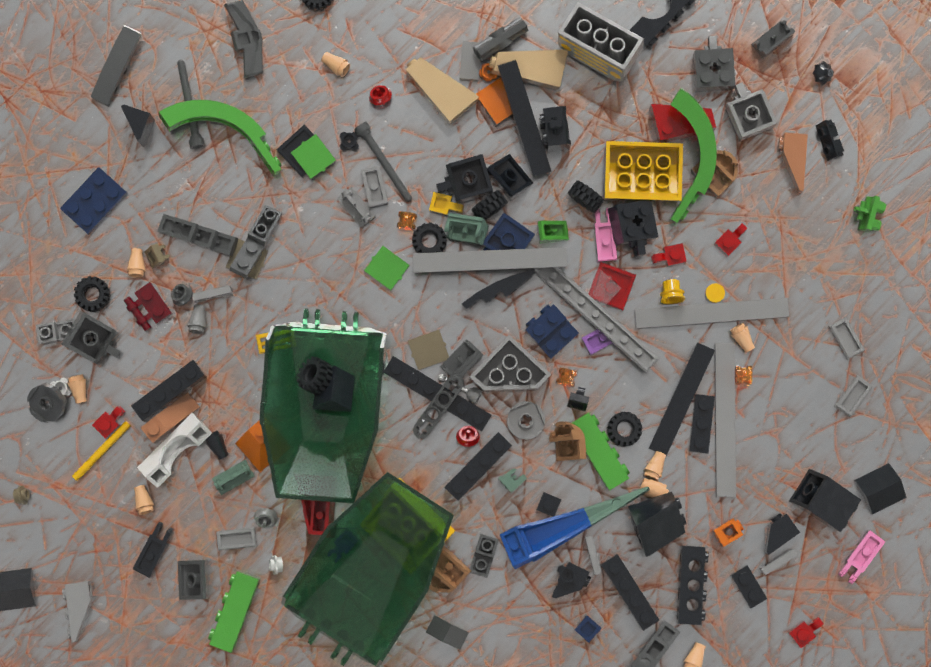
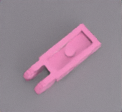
[594,208,617,262]
[839,530,885,584]

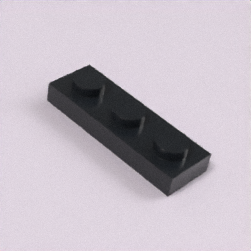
[689,394,715,454]

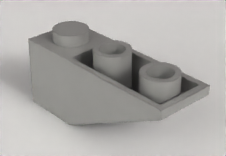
[62,581,93,642]

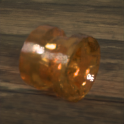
[397,211,417,230]
[735,366,752,385]
[556,368,578,387]

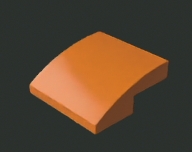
[476,77,512,125]

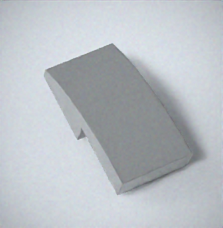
[36,319,75,344]

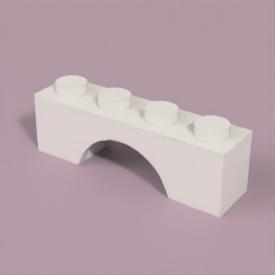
[137,413,212,488]

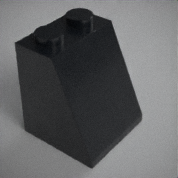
[789,469,861,532]
[628,492,687,557]

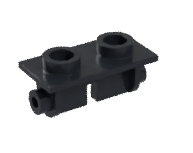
[815,119,844,161]

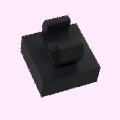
[567,387,590,411]

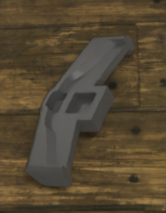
[224,0,263,78]

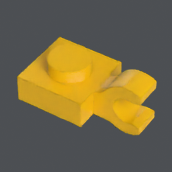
[429,192,464,216]

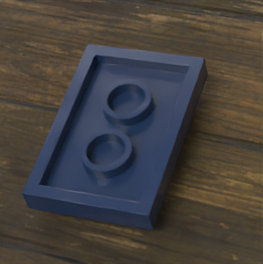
[60,167,127,235]

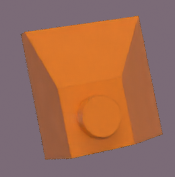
[235,417,289,472]

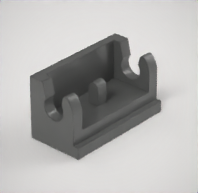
[751,20,795,59]
[440,339,483,382]

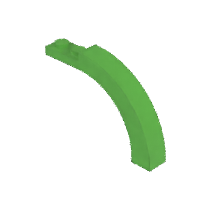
[670,87,717,223]
[159,100,282,177]

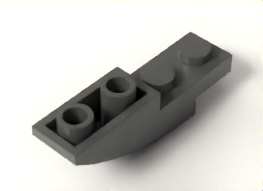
[229,205,282,279]
[631,621,680,667]

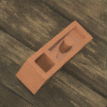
[778,132,808,194]
[141,392,200,444]

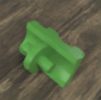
[853,196,886,231]

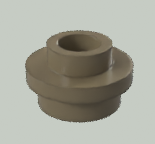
[13,486,30,505]

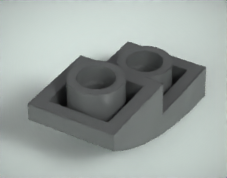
[470,534,499,578]

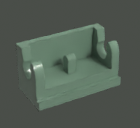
[444,213,489,245]
[498,468,527,493]

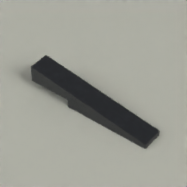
[497,59,551,177]
[648,342,715,456]

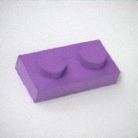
[582,329,613,355]

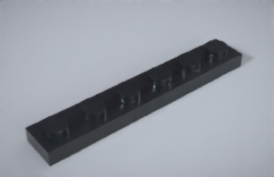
[383,356,492,432]

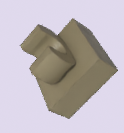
[144,243,170,269]

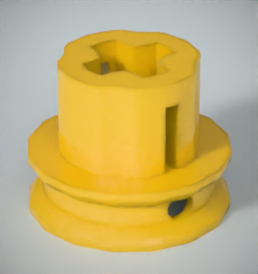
[660,279,685,304]

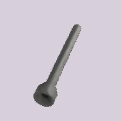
[177,59,205,149]
[354,121,412,202]

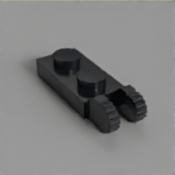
[133,522,174,578]

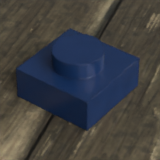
[574,615,602,642]

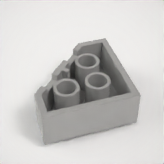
[469,335,551,391]

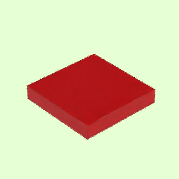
[589,262,636,311]

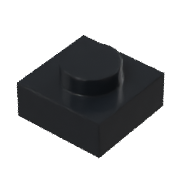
[536,492,562,517]

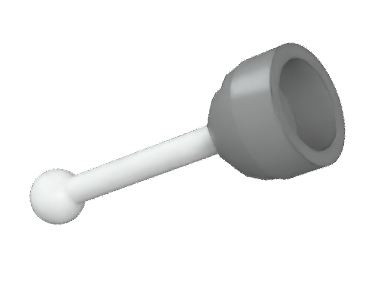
[438,374,483,404]

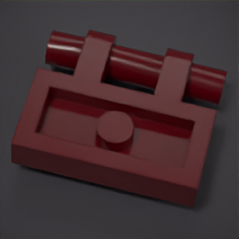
[124,282,173,332]

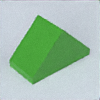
[537,221,569,244]

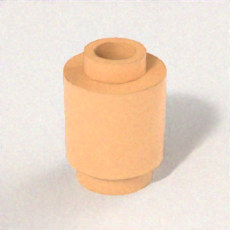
[640,478,669,499]

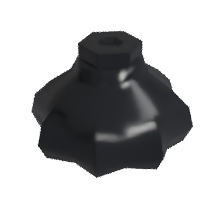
[812,61,834,85]

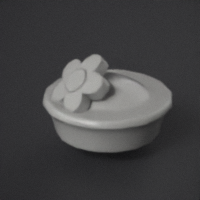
[254,508,278,528]

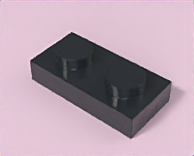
[730,565,767,609]

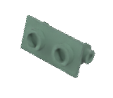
[212,459,255,495]

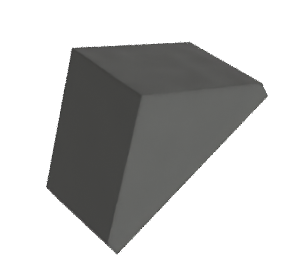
[426,615,469,650]

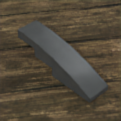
[91,25,142,105]
[157,214,238,257]

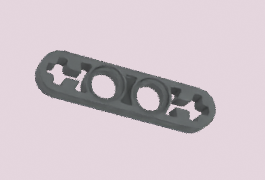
[413,374,464,438]

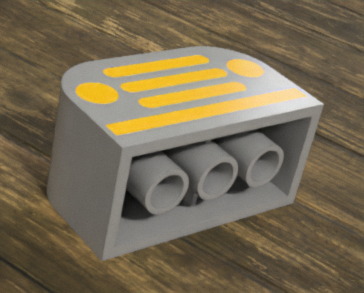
[558,2,644,82]

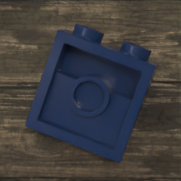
[482,213,535,251]
[525,304,579,359]

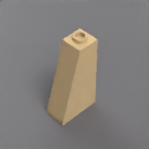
[489,50,568,90]
[406,57,479,124]

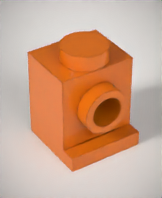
[712,518,744,547]

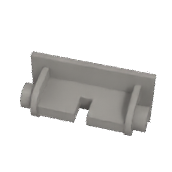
[337,187,376,228]

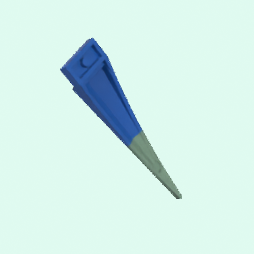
[500,487,650,569]

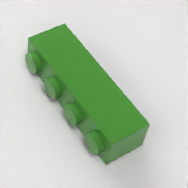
[572,412,630,491]
[208,571,260,653]

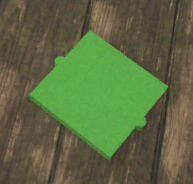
[291,134,336,179]
[364,246,410,290]

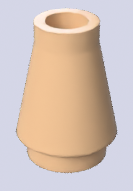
[321,52,350,77]
[126,248,146,278]
[730,323,755,353]
[67,374,87,403]
[644,451,666,481]
[134,485,155,515]
[684,642,706,667]

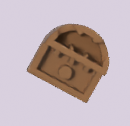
[691,150,738,198]
[549,422,586,461]
[423,545,471,593]

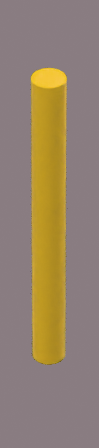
[72,421,131,481]

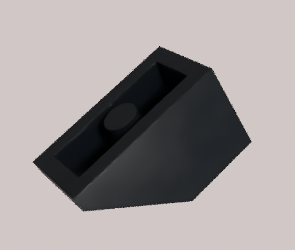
[764,513,800,555]
[551,562,591,599]

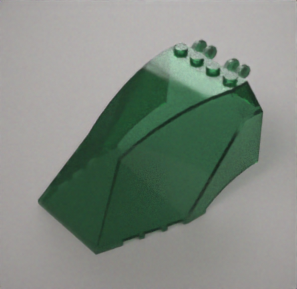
[260,308,387,503]
[281,472,454,667]

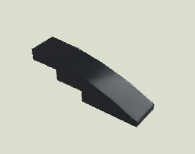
[462,270,536,311]

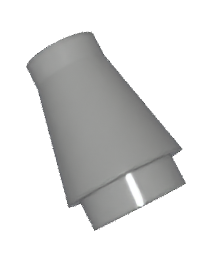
[187,304,206,334]

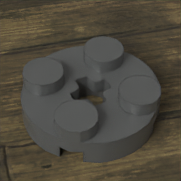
[27,382,67,422]

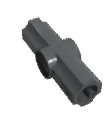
[473,17,529,61]

